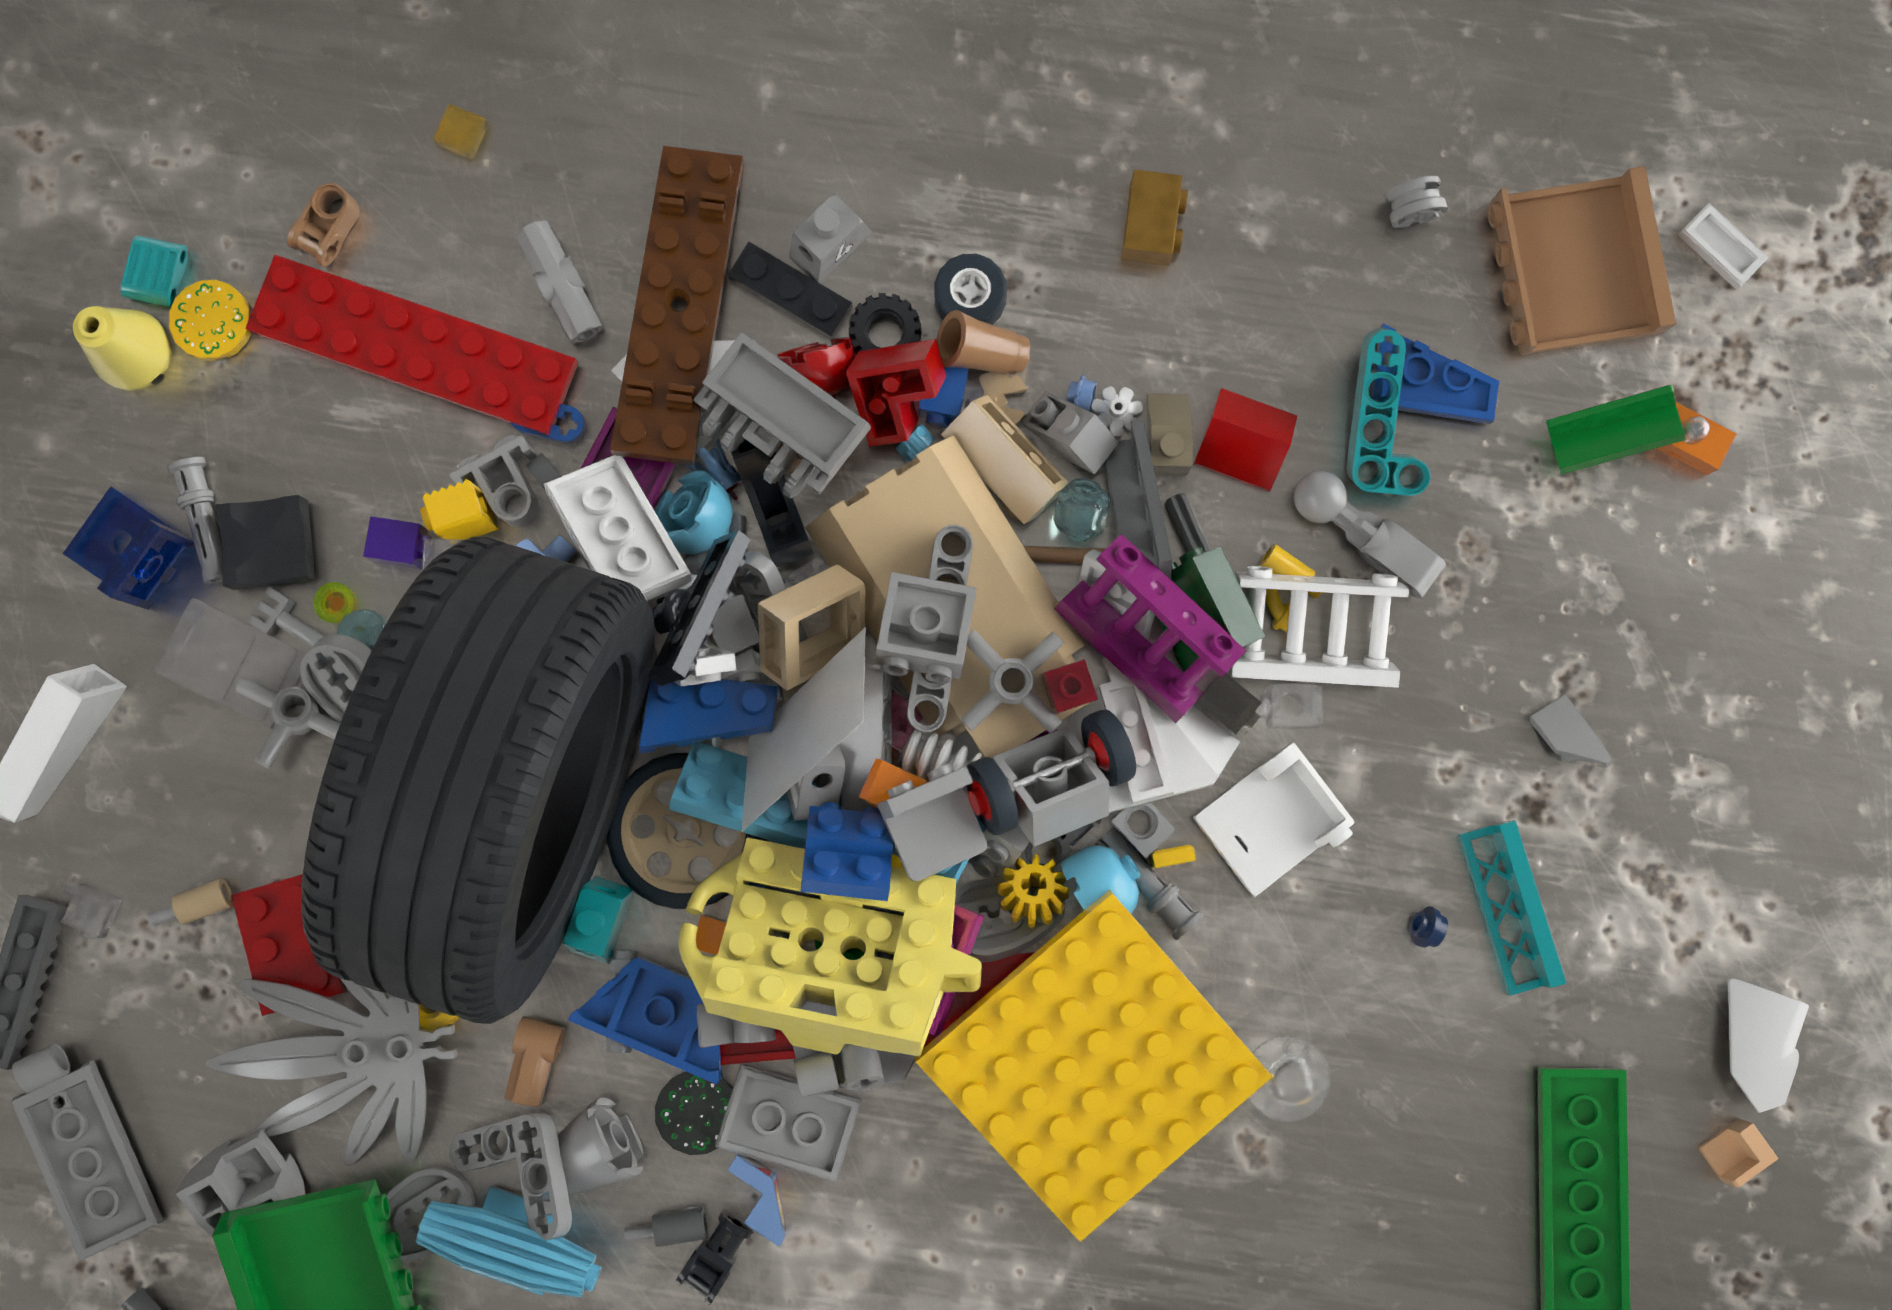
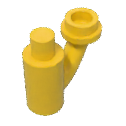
[1258,544,1322,632]

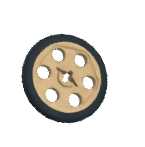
[607,753,760,909]

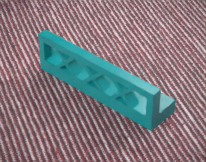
[1458,820,1567,996]

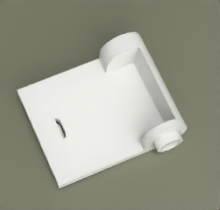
[1193,742,1355,898]

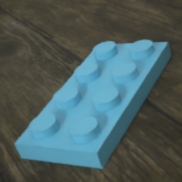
[669,741,841,849]

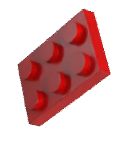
[231,874,348,1016]

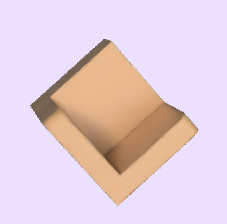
[1699,1118,1779,1188]

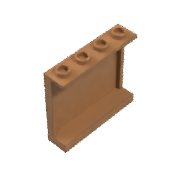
[1488,166,1677,356]

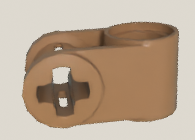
[287,183,360,267]

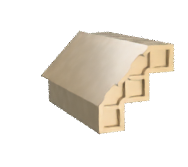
[805,435,1089,758]

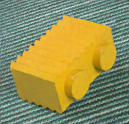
[420,479,499,545]

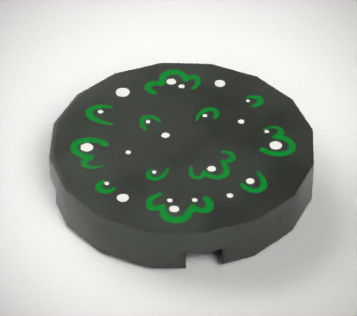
[655,1072,733,1155]

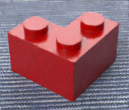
[846,339,946,447]

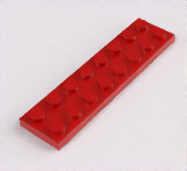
[245,254,579,436]

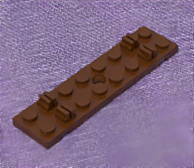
[610,145,744,466]

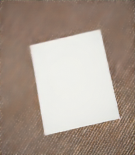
[741,627,866,832]

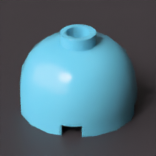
[654,471,733,555]
[1061,845,1141,914]

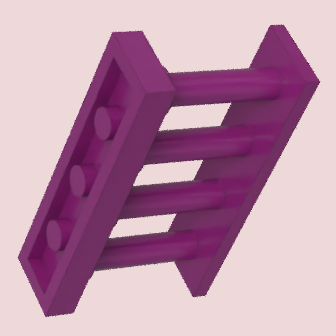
[1054,534,1246,723]

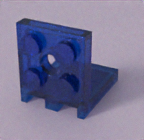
[62,486,194,610]

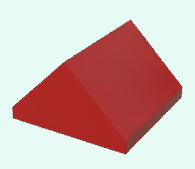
[1193,388,1298,492]

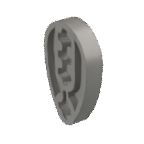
[300,635,372,723]
[955,878,1065,962]
[386,1166,476,1262]

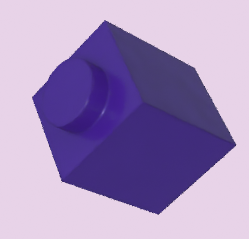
[363,516,432,570]

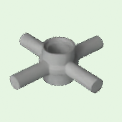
[961,629,1064,733]
[236,658,340,769]

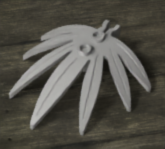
[205,978,457,1166]

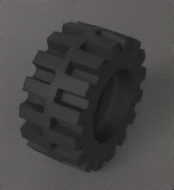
[848,293,922,355]

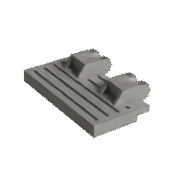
[693,332,872,498]

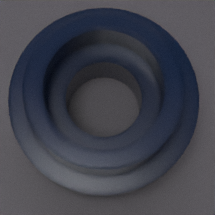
[1410,906,1448,948]

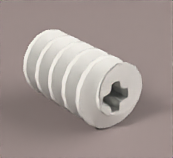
[898,730,983,799]

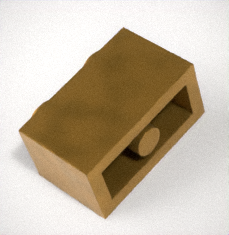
[1121,169,1188,266]

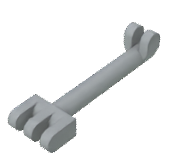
[247,586,333,659]

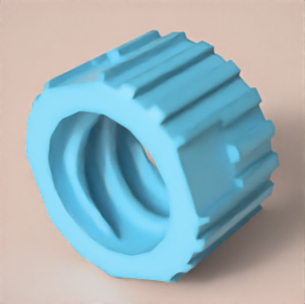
[896,424,935,462]

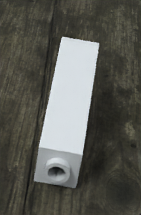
[0,664,127,823]

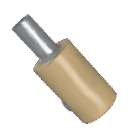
[148,878,233,927]

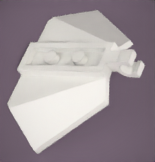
[1067,656,1240,812]

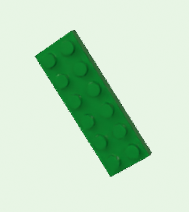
[1538,1067,1631,1310]

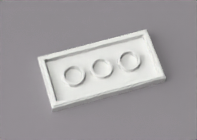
[544,455,692,601]

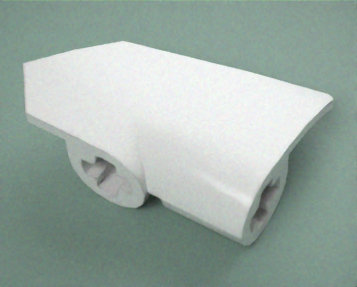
[1728,978,1809,1113]

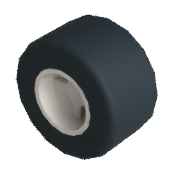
[934,253,1007,325]

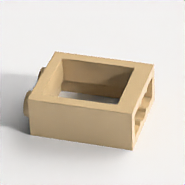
[758,564,866,690]

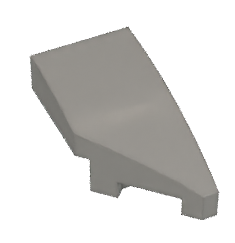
[1530,695,1612,768]

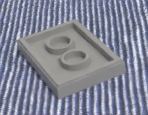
[715,1063,862,1183]

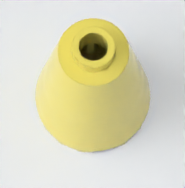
[73,306,172,391]

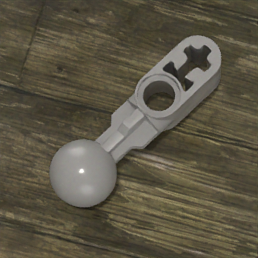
[1294,470,1446,599]

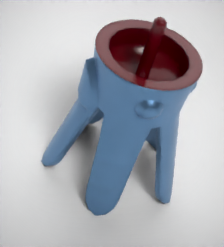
[685,439,742,501]

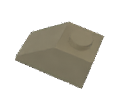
[1147,393,1193,476]

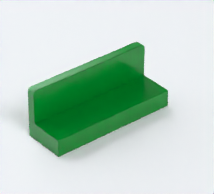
[1546,385,1686,475]

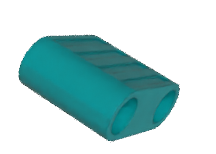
[121,235,188,307]

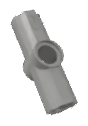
[516,220,604,344]

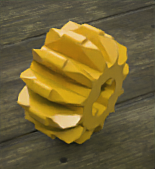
[998,854,1070,928]

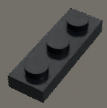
[728,241,853,339]

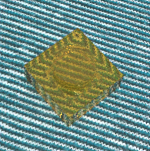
[433,104,489,159]

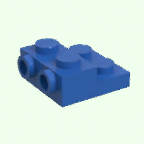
[800,802,894,901]

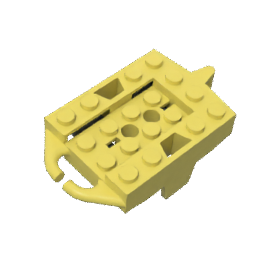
[678,838,982,1057]

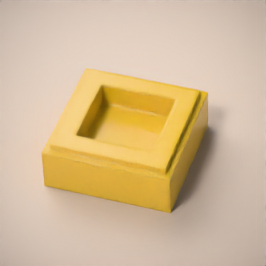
[1149,844,1196,868]

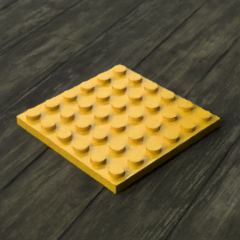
[914,889,1272,1242]

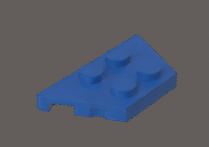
[568,956,722,1084]

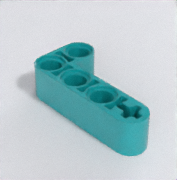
[1346,328,1431,496]

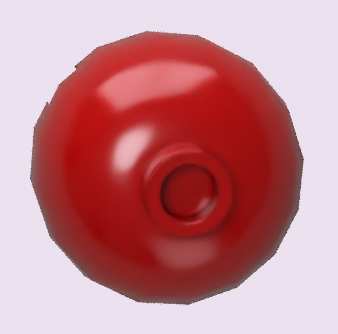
[777,337,855,400]

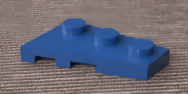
[1371,323,1499,424]
[639,679,778,754]

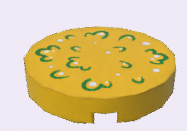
[169,280,251,362]

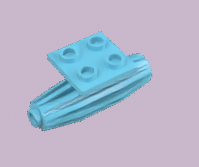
[416,1186,601,1298]

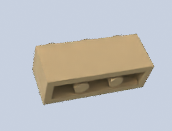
[941,395,1070,525]

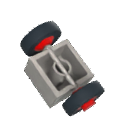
[966,709,1136,847]

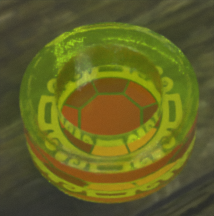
[313,582,358,624]

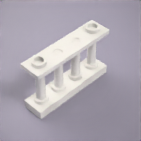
[1229,566,1409,688]

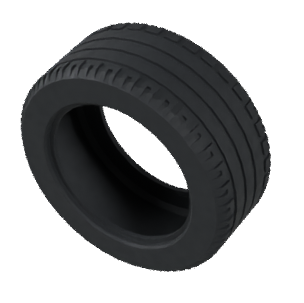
[301,537,655,1024]

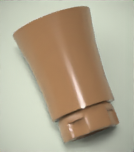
[936,310,1031,375]

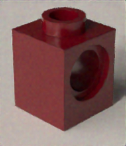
[1040,659,1098,714]

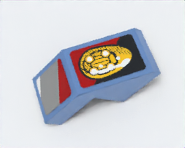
[728,1154,787,1247]

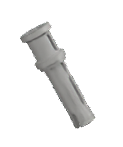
[167,457,223,584]
[1095,827,1204,941]

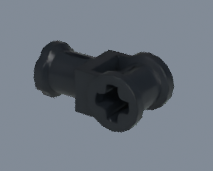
[674,1212,753,1306]

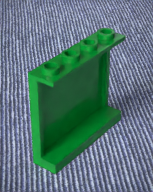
[212,1179,423,1310]

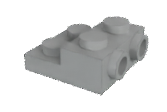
[874,572,977,684]

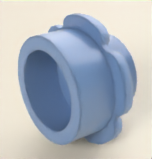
[1067,375,1097,412]

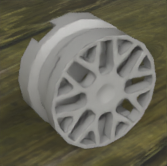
[1384,176,1448,228]

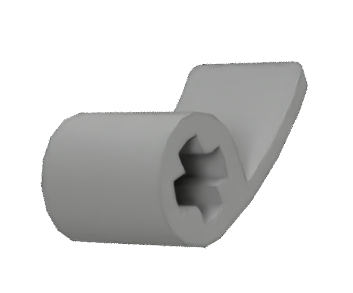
[697,1003,776,1048]

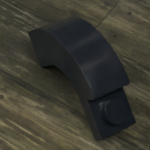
[731,439,814,567]

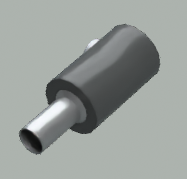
[624,1207,708,1247]

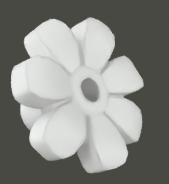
[1091,386,1143,438]

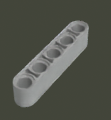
[907,525,973,732]
[841,658,892,812]

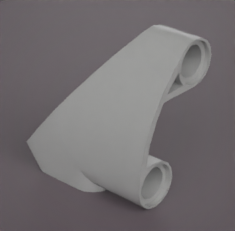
[793,1001,915,1097]

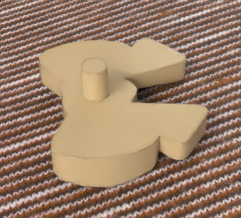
[979,372,1028,426]

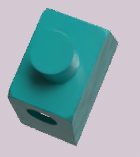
[563,876,634,965]

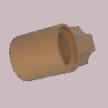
[504,1016,565,1107]

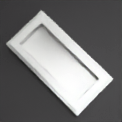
[1677,203,1768,290]

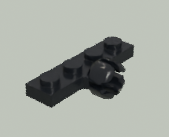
[648,530,751,686]

